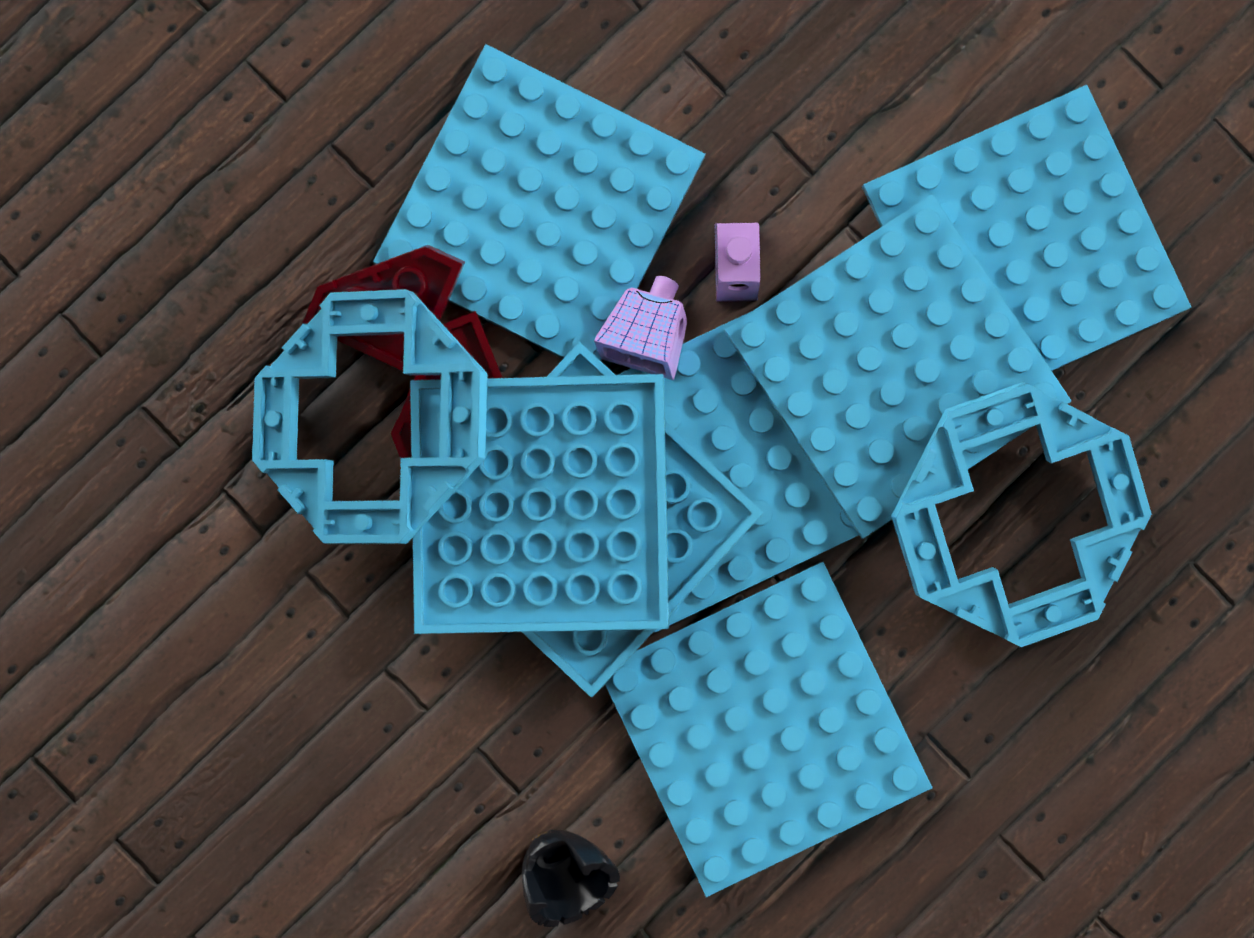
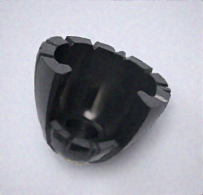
[522,829,620,927]

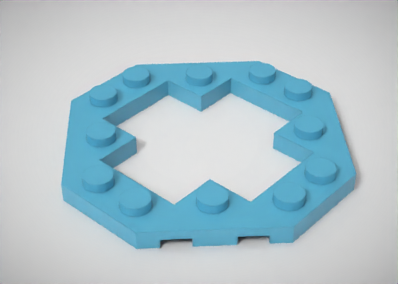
[252,289,487,544]
[891,382,1152,647]

